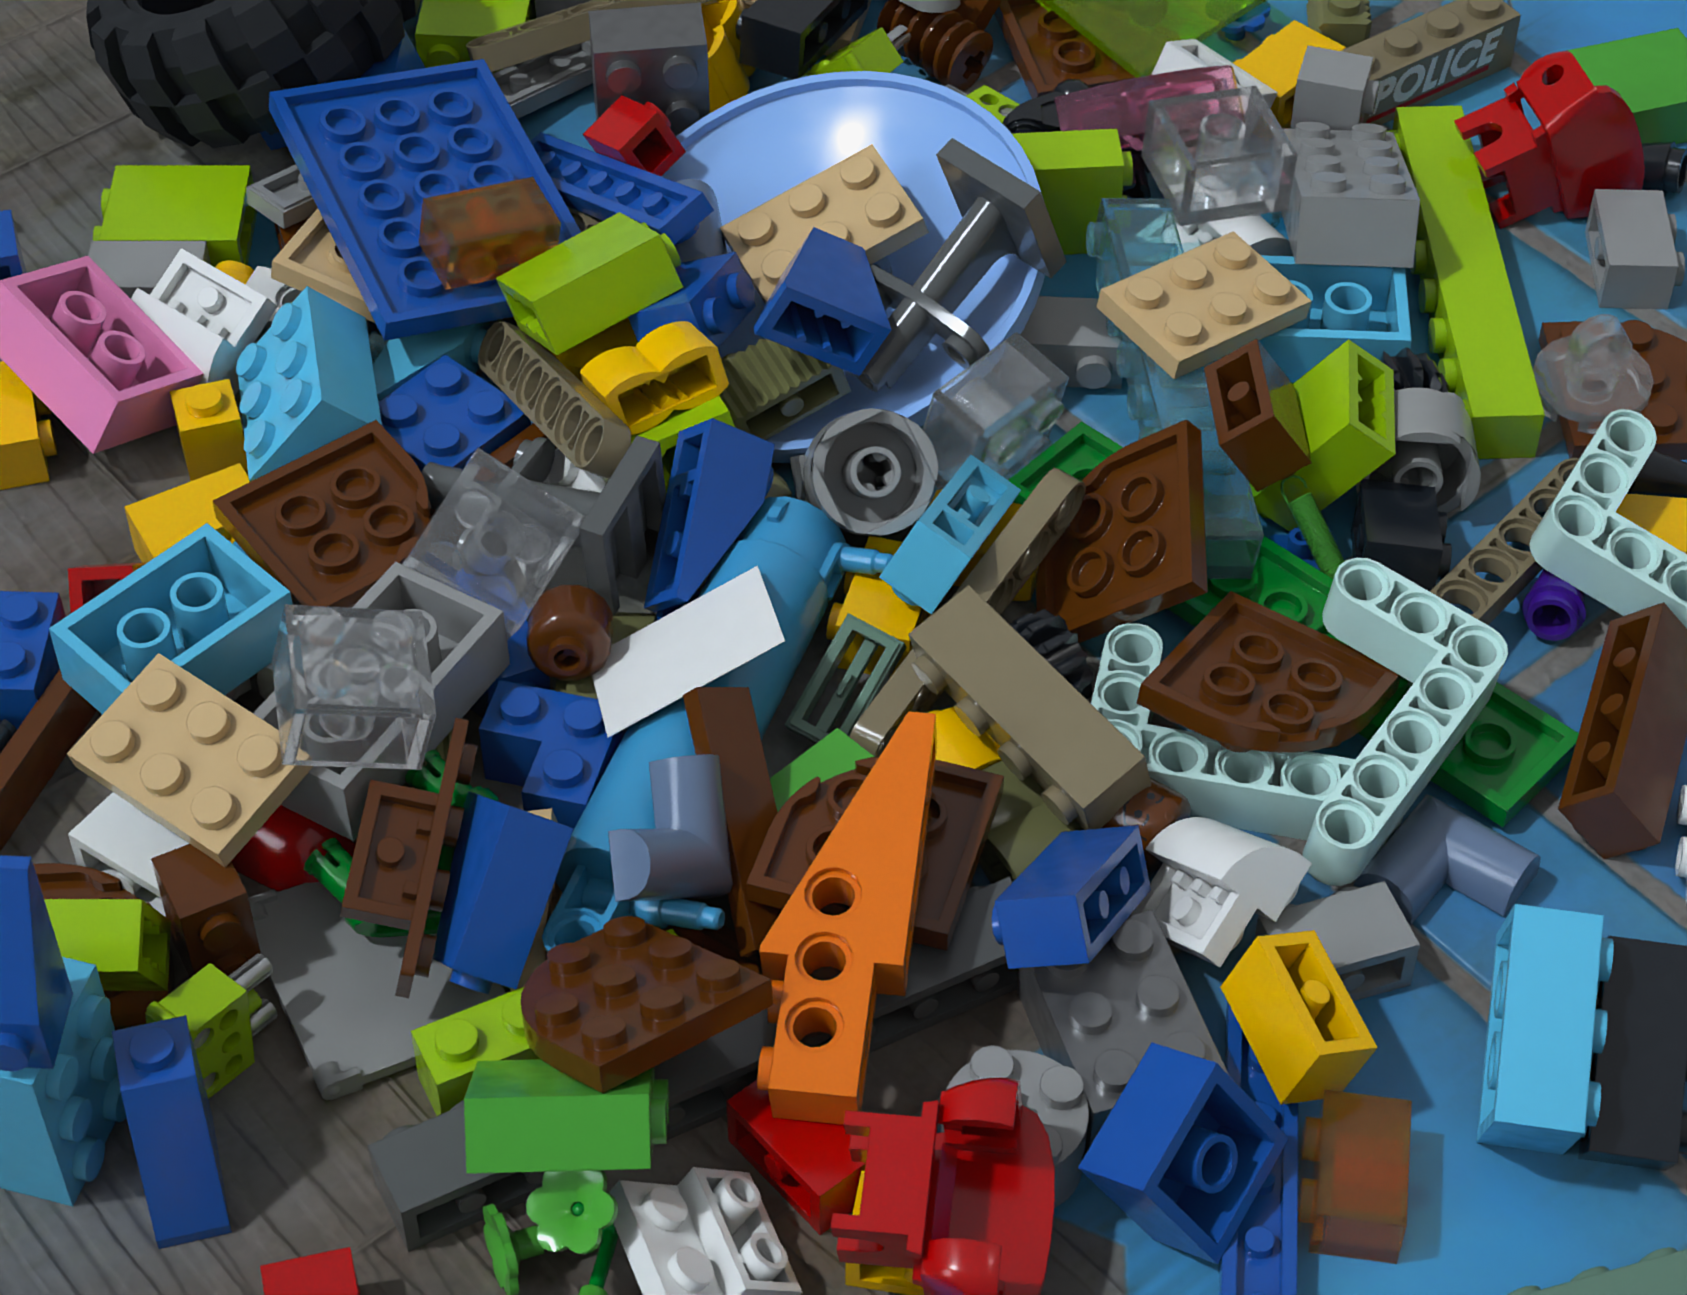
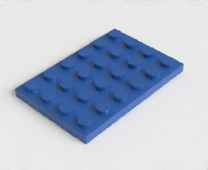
[269,59,581,341]

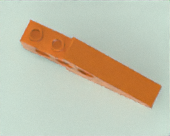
[757,711,937,1125]

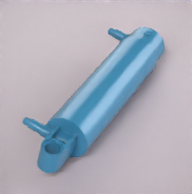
[542,496,893,953]

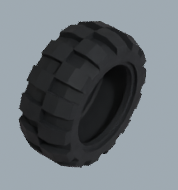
[86,0,421,148]

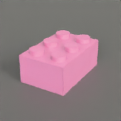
[0,256,204,454]

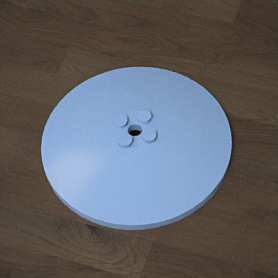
[662,71,1045,463]

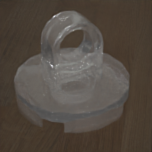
[1533,314,1654,434]

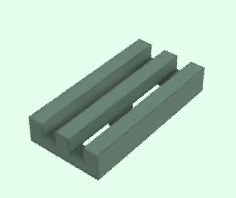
[785,613,907,744]

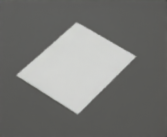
[592,565,785,738]

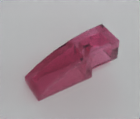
[1054,65,1244,151]

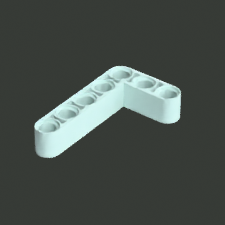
[1529,409,1687,628]
[1303,557,1508,886]
[1091,623,1403,851]

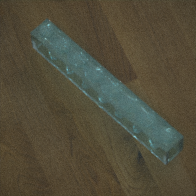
[1086,198,1264,579]

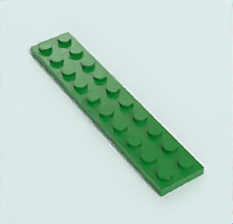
[1008,421,1579,827]

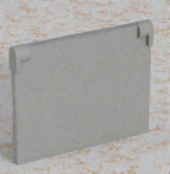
[248,882,506,1100]

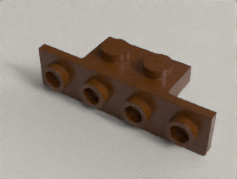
[340,717,478,999]

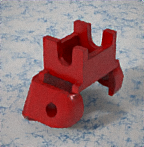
[1454,50,1645,229]
[831,1078,1055,1295]

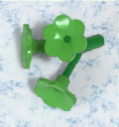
[483,1170,619,1295]

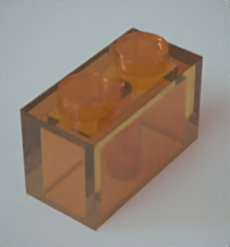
[419,177,561,290]
[1297,1089,1412,1264]

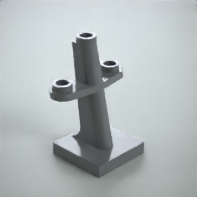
[854,138,1067,392]
[421,436,666,616]

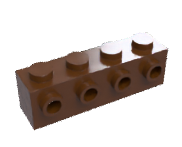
[1558,602,1687,859]

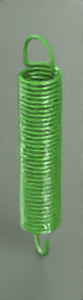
[1280,475,1345,579]

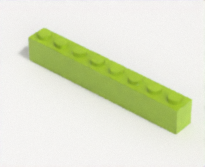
[1386,105,1545,459]

